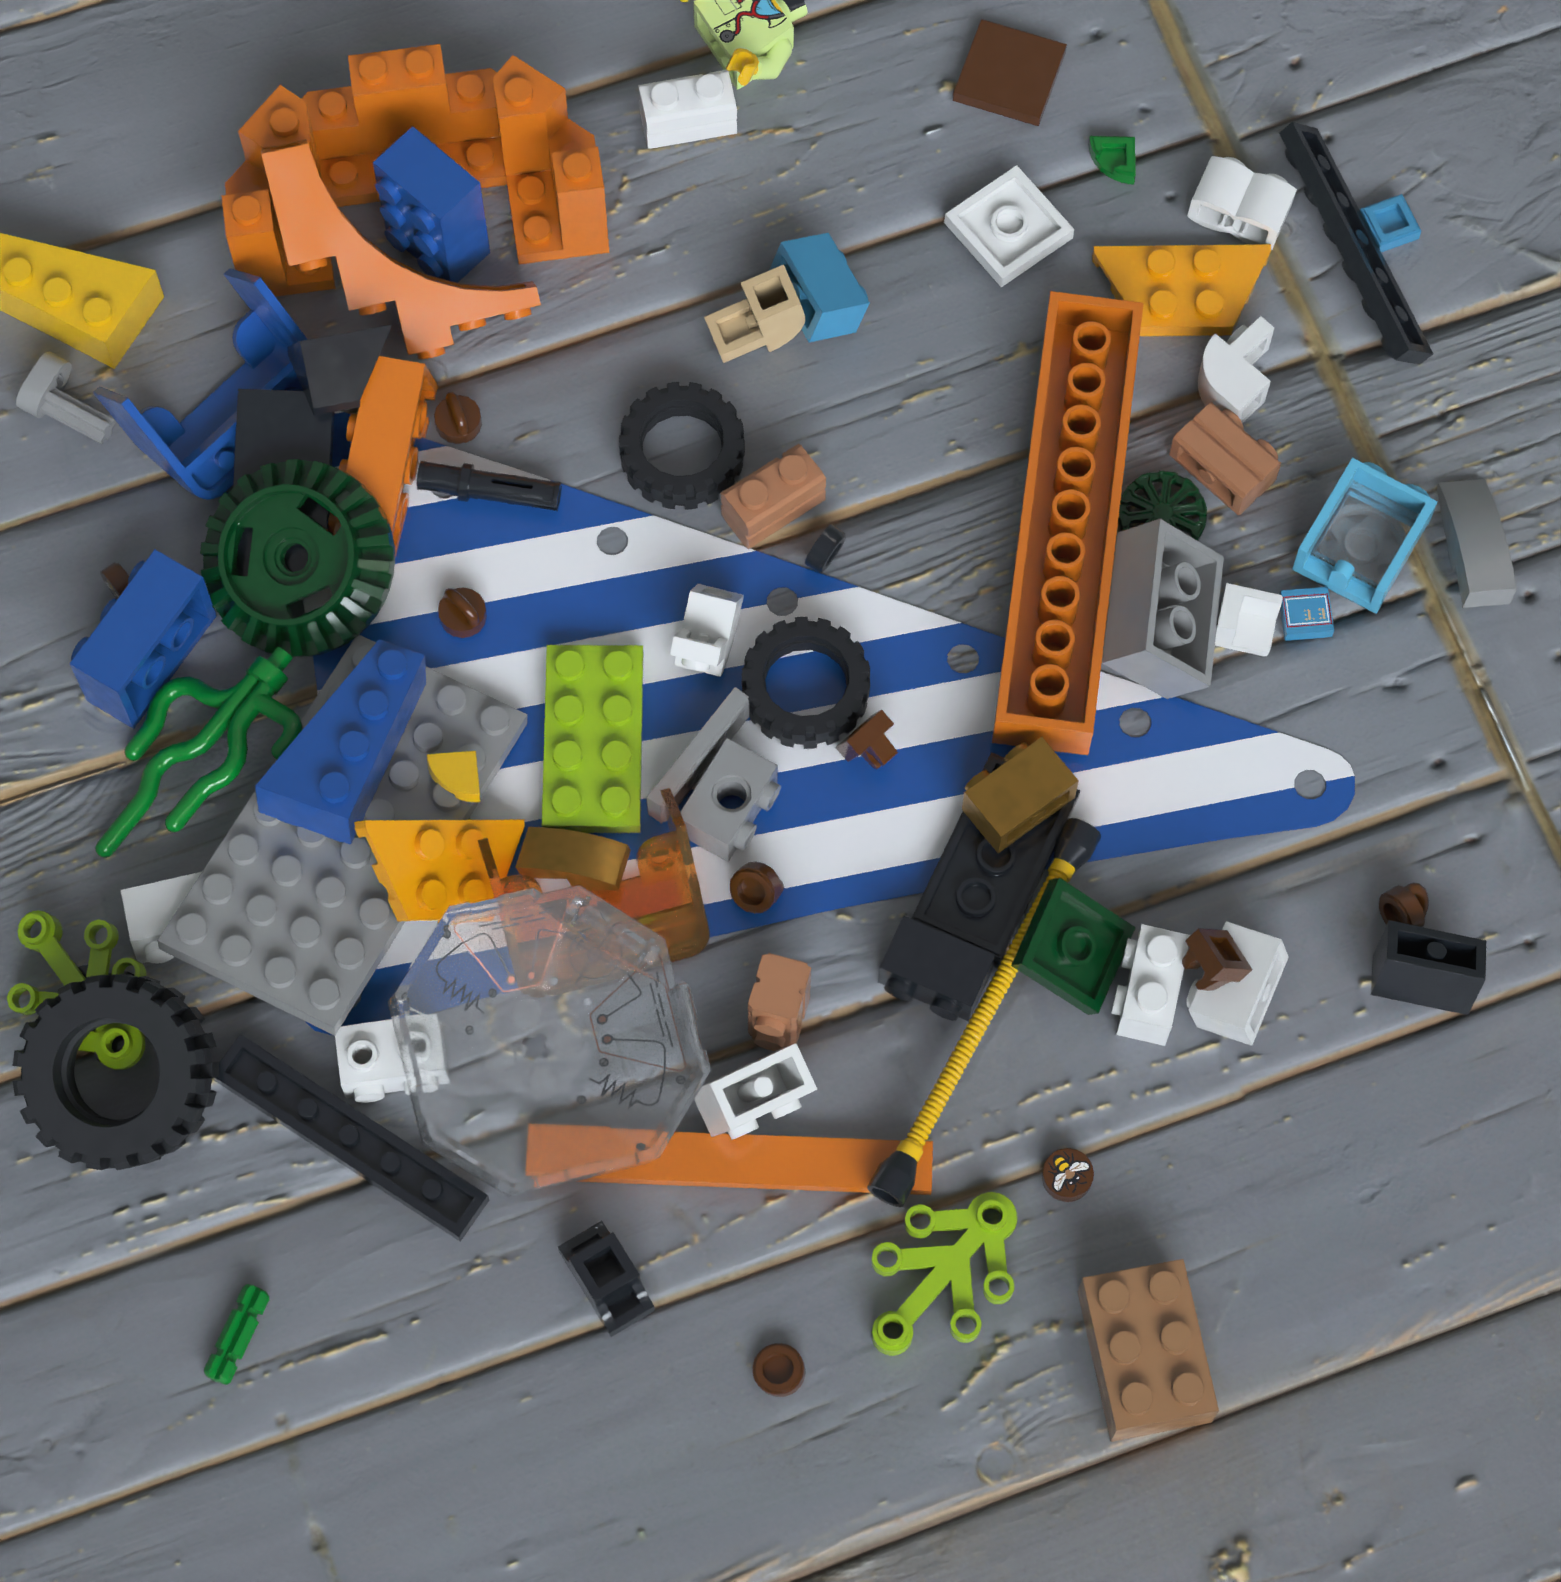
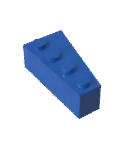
[255,639,426,845]

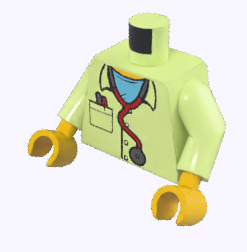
[680,0,808,90]

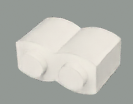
[1187,156,1297,250]

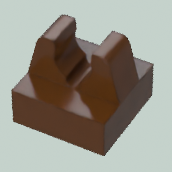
[835,709,898,770]
[1182,928,1253,991]

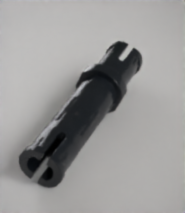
[416,461,562,511]

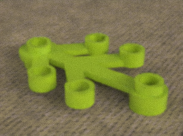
[7,910,147,1070]
[871,1192,1017,1356]

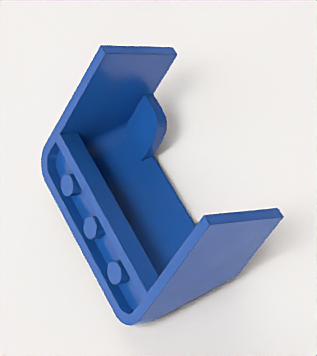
[93,268,308,500]

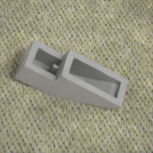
[1437,479,1517,608]

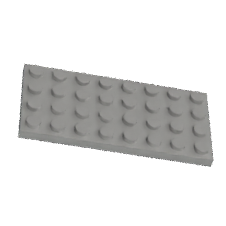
[157,635,528,1036]

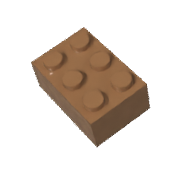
[1077,1259,1219,1442]

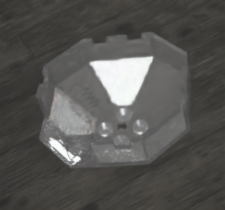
[388,885,711,1197]

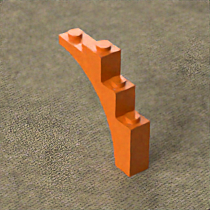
[260,139,541,360]

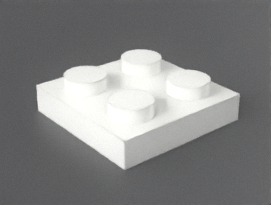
[944,165,1074,287]

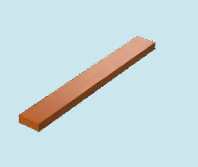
[525,1126,933,1195]

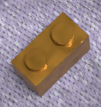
[962,737,1079,853]

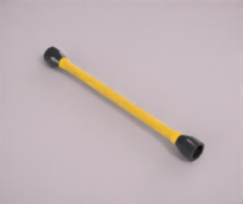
[867,818,1101,1207]

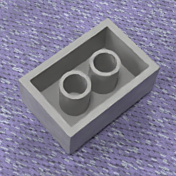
[1102,519,1224,699]

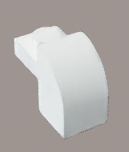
[1198,316,1274,423]
[670,584,744,676]

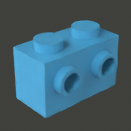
[769,233,870,343]

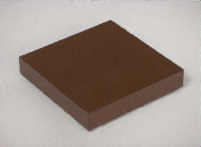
[953,19,1067,127]

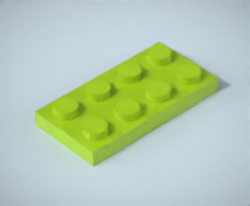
[542,645,644,833]

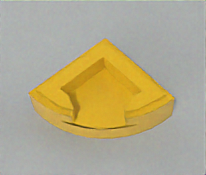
[427,751,480,802]

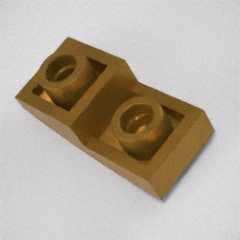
[516,827,631,891]

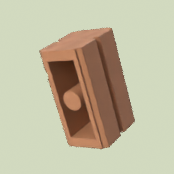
[1169,402,1281,515]
[721,443,826,549]
[748,953,811,1051]

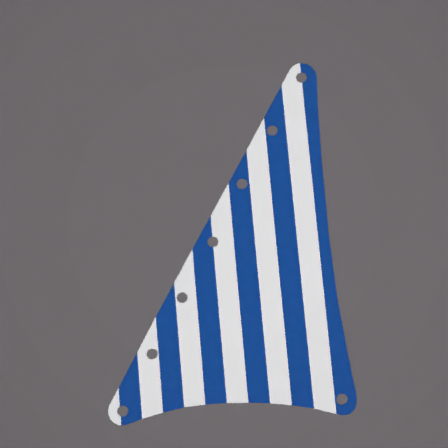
[303,411,1355,1036]

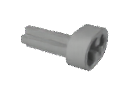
[16,351,116,444]

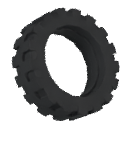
[619,382,745,510]
[741,617,870,749]

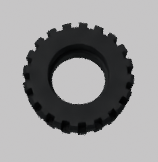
[12,974,219,1170]

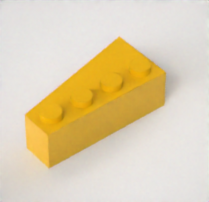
[0,233,164,369]

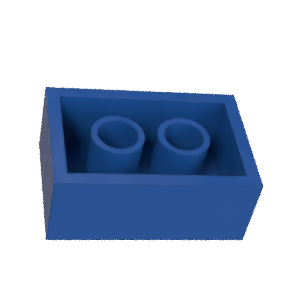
[373,126,490,283]
[70,549,217,729]

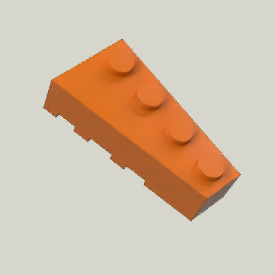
[328,356,438,558]

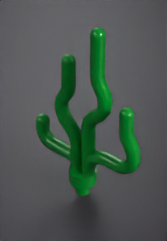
[95,647,303,858]

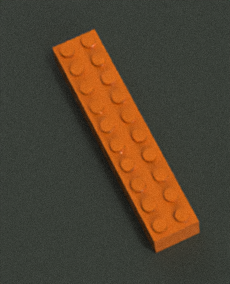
[992,291,1144,755]

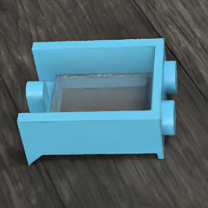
[1292,457,1438,614]

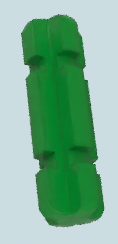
[204,1284,269,1385]

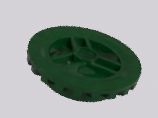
[200,459,395,657]

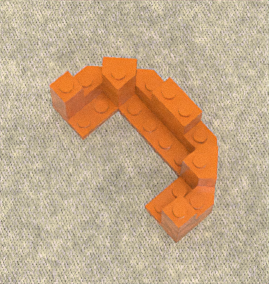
[221,44,610,297]

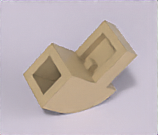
[704,264,805,363]

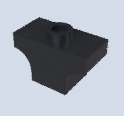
[558,1220,655,1337]

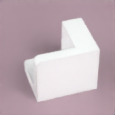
[1215,583,1283,656]

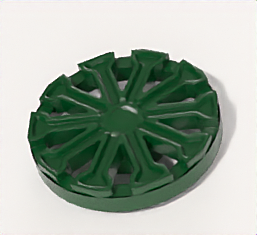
[1118,470,1207,541]

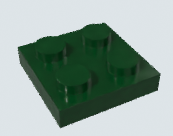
[1011,878,1136,1015]

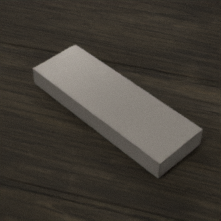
[647,687,749,824]

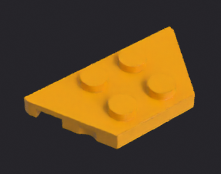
[1092,244,1271,336]
[354,819,525,922]

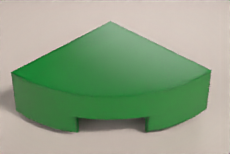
[1088,136,1136,185]

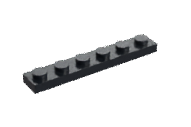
[1279,122,1433,365]
[212,1034,489,1242]

